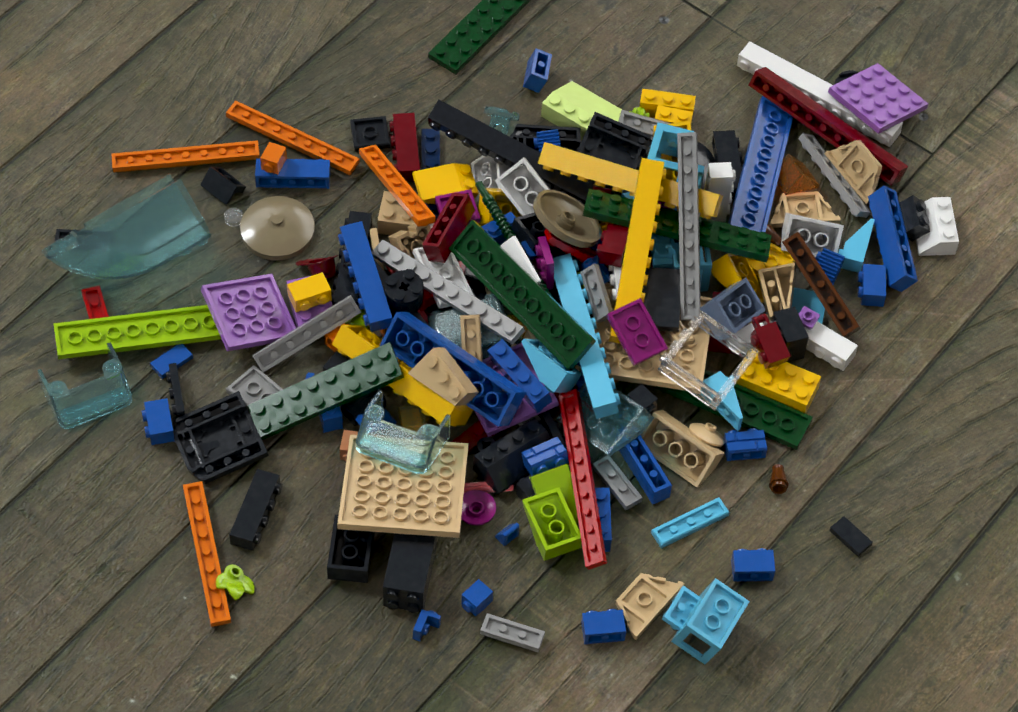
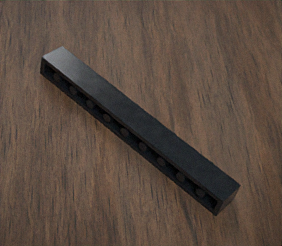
[428,99,600,206]

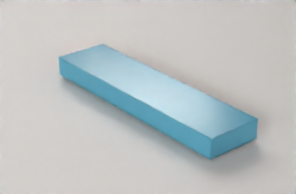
[651,497,730,548]

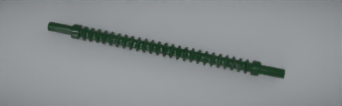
[475,181,554,298]

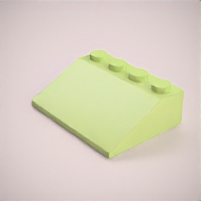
[541,81,622,140]

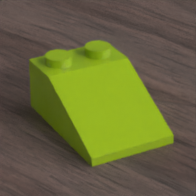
[522,487,582,561]

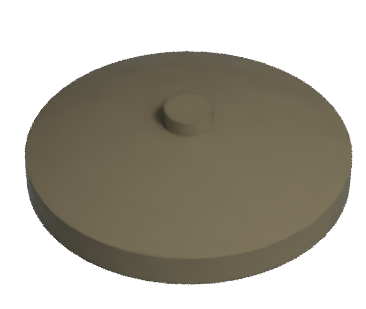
[533,190,602,248]
[240,196,315,261]

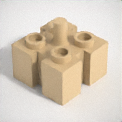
[388,223,431,259]

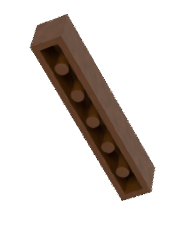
[782,232,861,338]

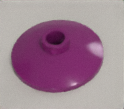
[461,490,496,526]

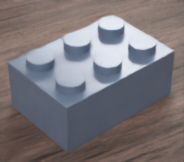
[700,278,766,341]

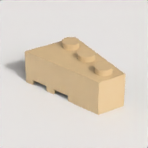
[758,262,796,322]
[408,347,479,406]

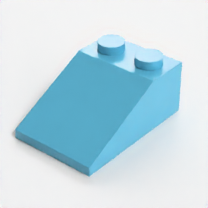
[521,339,582,393]

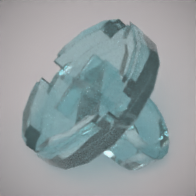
[484,106,520,135]

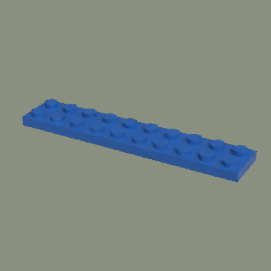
[729,96,793,232]

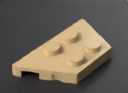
[824,140,882,204]
[770,191,841,228]
[616,573,684,640]

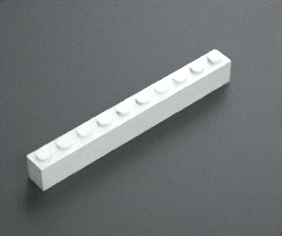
[737,41,903,147]

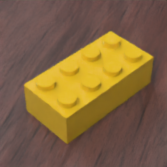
[734,347,821,414]

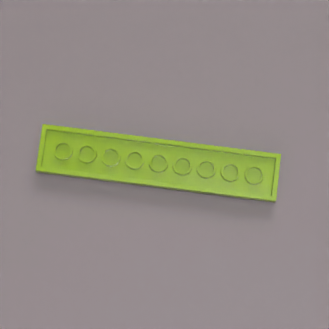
[53,305,221,360]

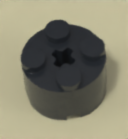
[385,269,424,314]

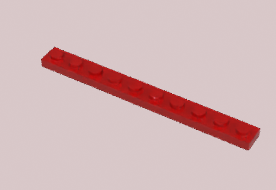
[559,389,607,570]

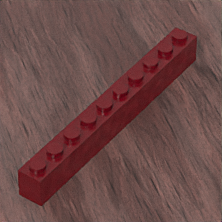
[748,67,909,186]

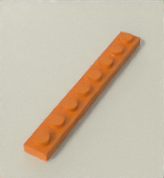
[226,100,359,175]
[111,140,260,172]
[359,145,436,227]
[183,481,231,627]

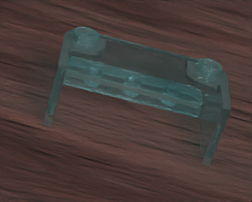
[37,342,132,429]
[356,390,451,474]

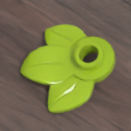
[216,564,255,600]

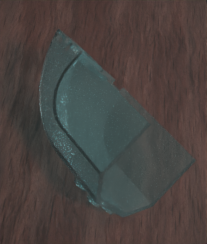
[41,174,211,279]

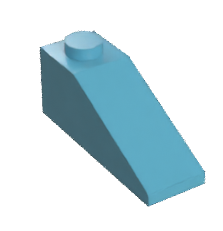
[838,218,875,272]
[701,371,743,431]

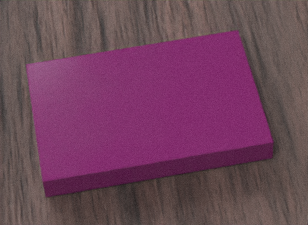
[606,298,668,366]

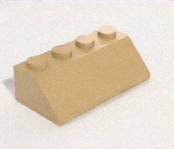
[640,410,724,488]

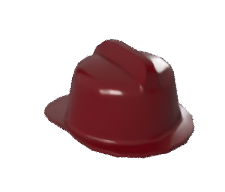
[295,255,338,279]

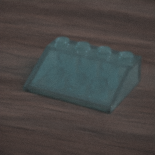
[556,383,654,456]

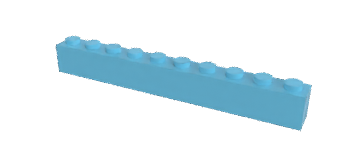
[553,253,621,419]

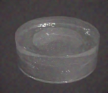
[224,208,243,227]

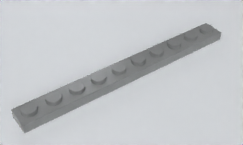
[677,132,701,321]
[372,240,525,345]

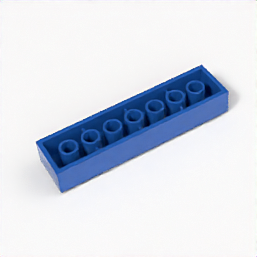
[379,312,527,427]

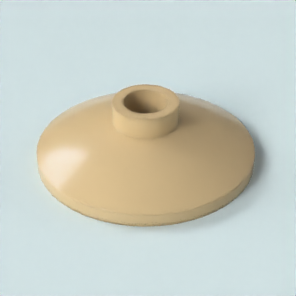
[689,423,725,447]

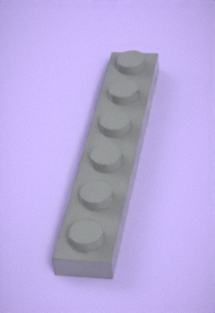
[798,133,871,218]
[252,295,361,372]

